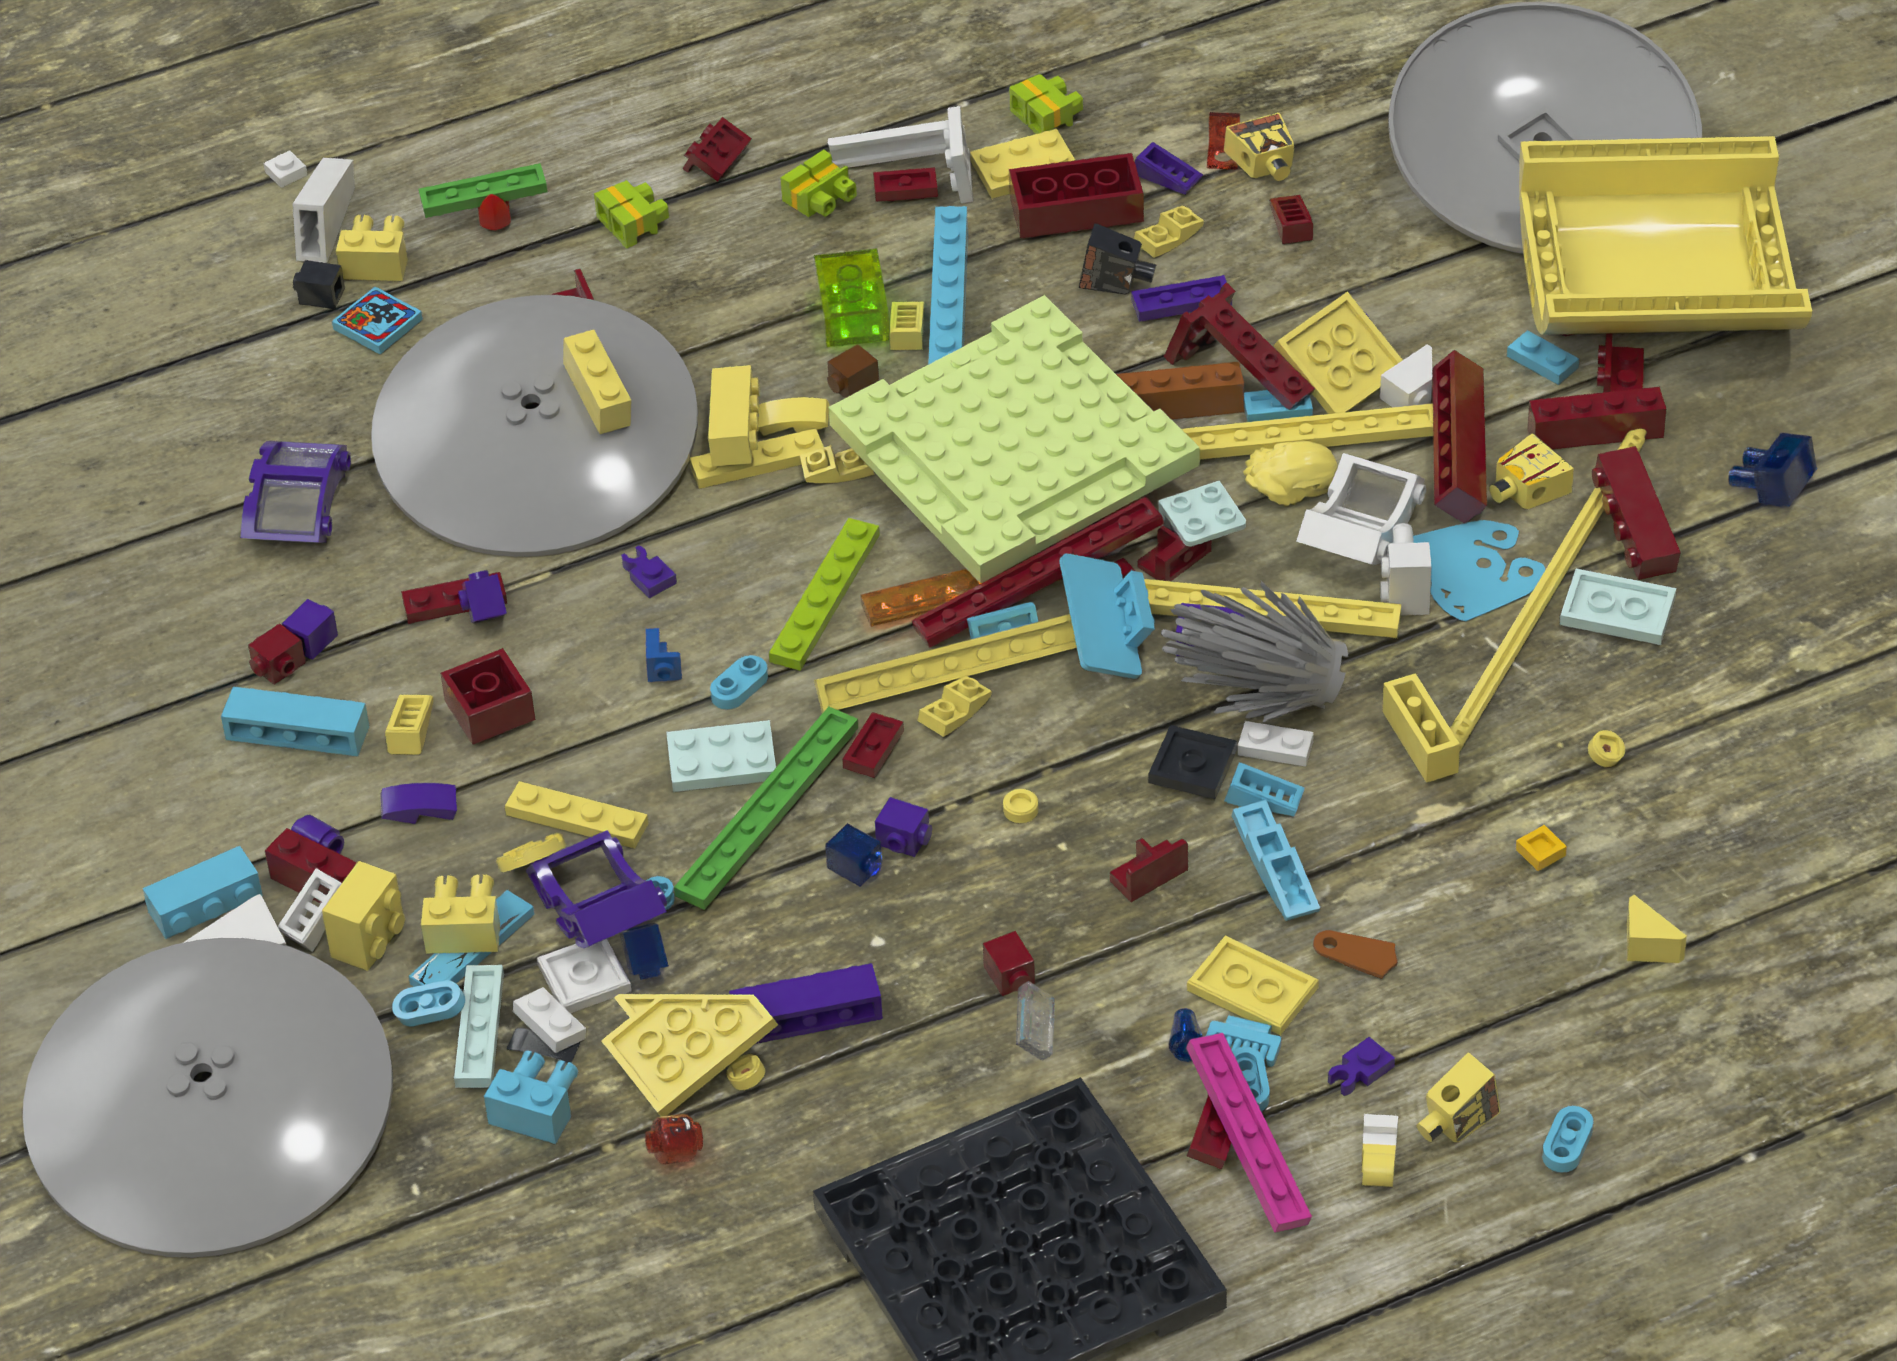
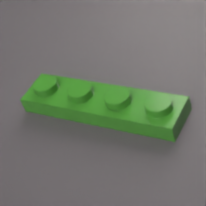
[419,163,548,218]

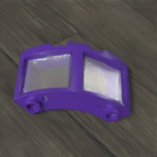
[240,441,351,543]

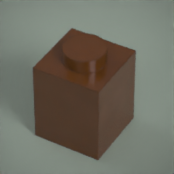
[827,344,879,398]

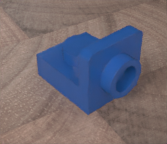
[646,628,682,682]

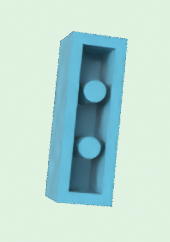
[143,846,263,939]

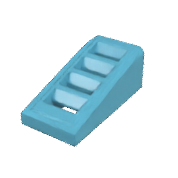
[1224,762,1305,816]

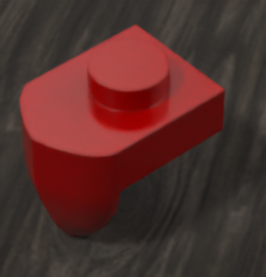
[478,194,511,230]

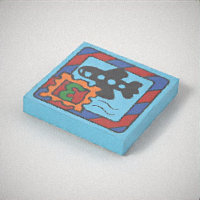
[332,287,423,354]

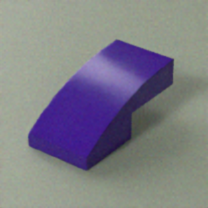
[380,783,457,824]

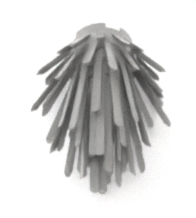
[1161,581,1348,722]

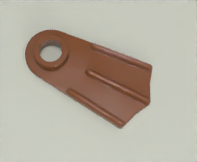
[1313,930,1398,979]

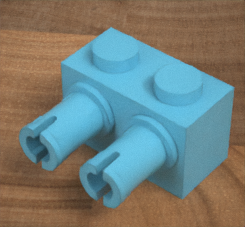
[484,1051,579,1144]

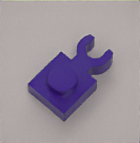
[621,545,677,598]
[1328,1037,1395,1096]

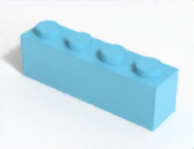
[221,687,369,756]

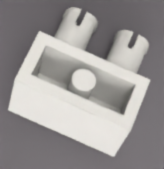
[1380,523,1431,615]

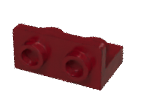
[683,117,752,182]
[1597,333,1644,392]

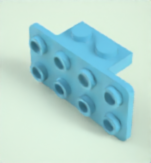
[1059,553,1155,679]

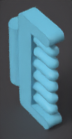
[1206,1015,1281,1067]

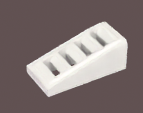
[278,868,342,952]

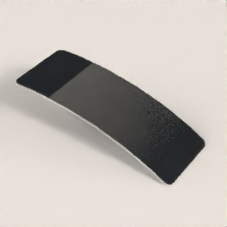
[507,1028,580,1063]

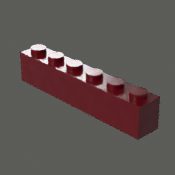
[1432,350,1487,523]

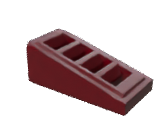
[1269,195,1313,244]

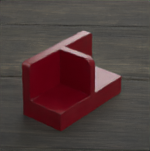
[1137,526,1212,582]
[1110,838,1188,902]

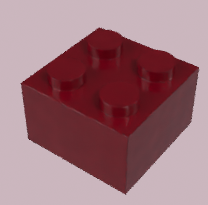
[440,648,536,745]

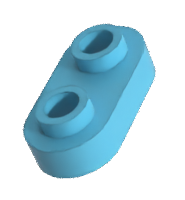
[710,655,768,709]
[392,980,465,1026]
[1232,1047,1270,1111]
[1542,1106,1593,1172]

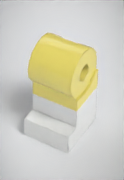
[1362,1114,1398,1187]

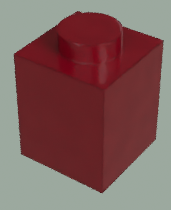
[983,931,1035,996]

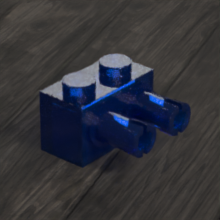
[1728,433,1817,507]

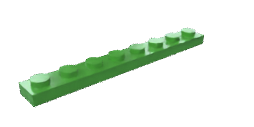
[674,706,859,910]

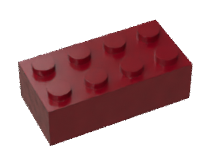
[1009,153,1144,238]

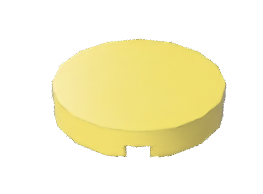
[496,833,567,872]

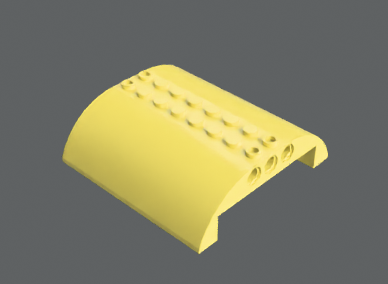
[1519,136,1812,335]

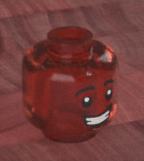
[645,1114,703,1165]

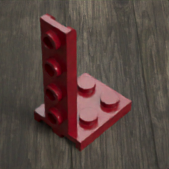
[1164,282,1315,409]

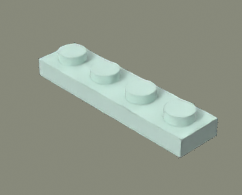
[454,965,504,1088]

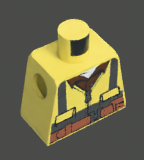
[1224,113,1294,181]
[1416,1052,1500,1142]

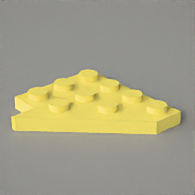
[601,994,778,1118]

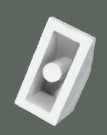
[1380,344,1432,408]

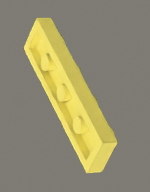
[690,428,824,489]
[505,781,649,849]

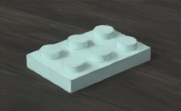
[1560,569,1676,645]
[666,720,776,792]

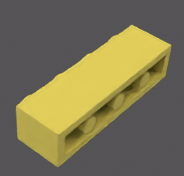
[708,365,760,467]

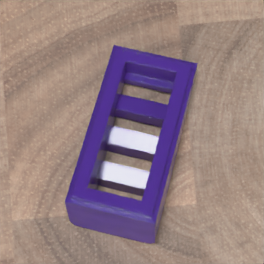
[1135,142,1203,195]

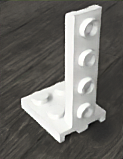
[828,106,973,203]

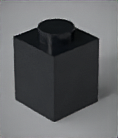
[293,260,345,309]

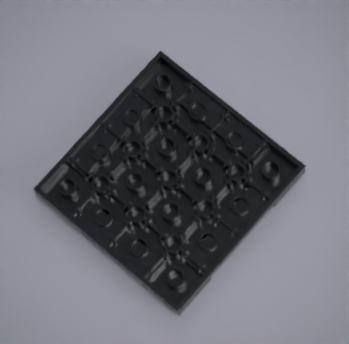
[813,1077,1227,1361]

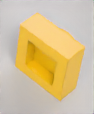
[1516,825,1567,871]

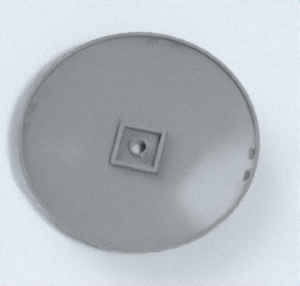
[1388,1,1702,254]
[371,295,698,557]
[23,938,393,1258]

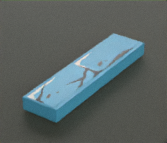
[409,890,535,987]

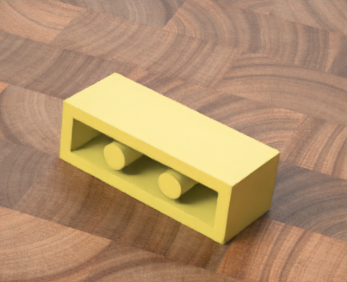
[563,329,631,434]
[1383,673,1460,783]

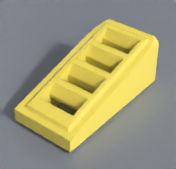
[890,302,924,350]
[385,695,434,755]

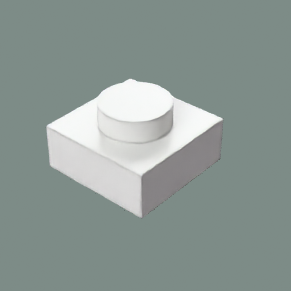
[264,150,307,188]

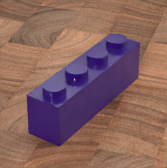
[729,963,883,1044]

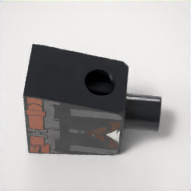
[1079,224,1157,295]

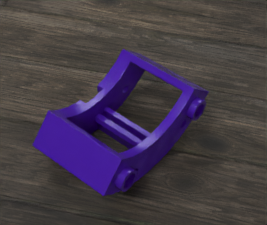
[526,830,667,948]

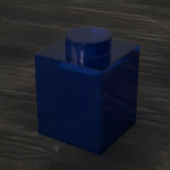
[825,823,883,887]
[619,923,669,980]

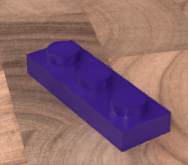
[1131,275,1232,322]

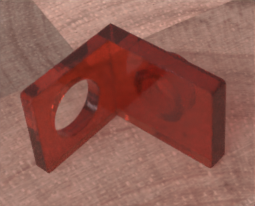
[1207,112,1240,170]

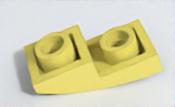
[1134,206,1204,258]
[758,397,829,436]
[800,445,875,483]
[917,676,992,737]

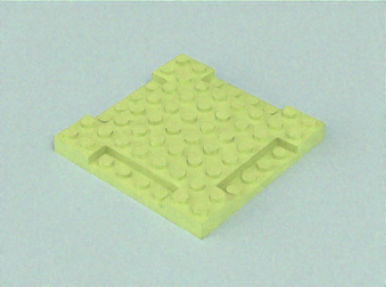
[828,295,1200,584]

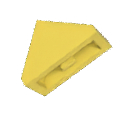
[1627,895,1687,963]

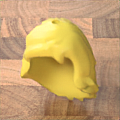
[1244,441,1338,507]

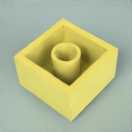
[322,861,405,971]

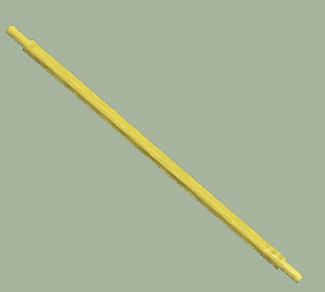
[1450,429,1647,751]

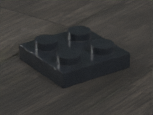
[1148,725,1237,799]

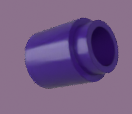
[291,815,344,854]

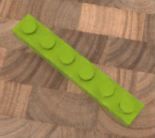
[769,518,880,671]

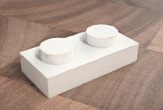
[1238,721,1314,767]
[513,987,586,1053]

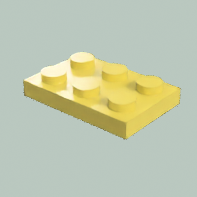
[970,129,1075,198]

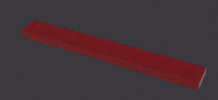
[911,497,1164,648]

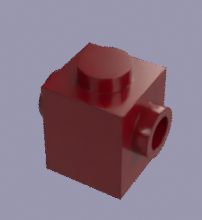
[248,623,306,685]

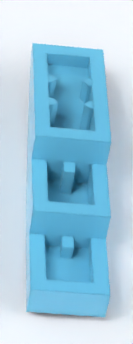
[1232,800,1320,921]

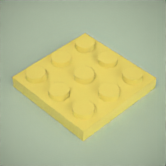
[1274,292,1403,414]

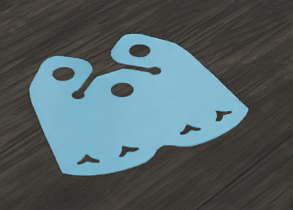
[1413,520,1545,621]

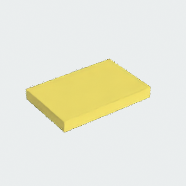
[1187,935,1319,1036]

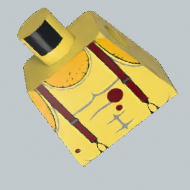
[1489,433,1574,509]

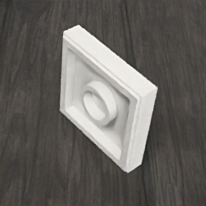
[537,939,631,1013]

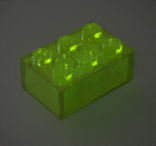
[814,248,890,347]

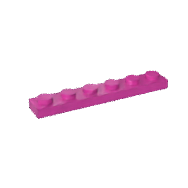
[1186,1033,1312,1233]

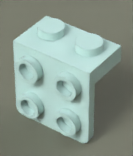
[1159,481,1246,546]

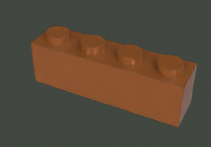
[1116,362,1244,420]

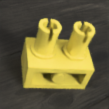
[336,215,408,281]
[421,874,500,954]

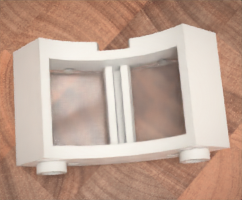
[1296,453,1426,565]

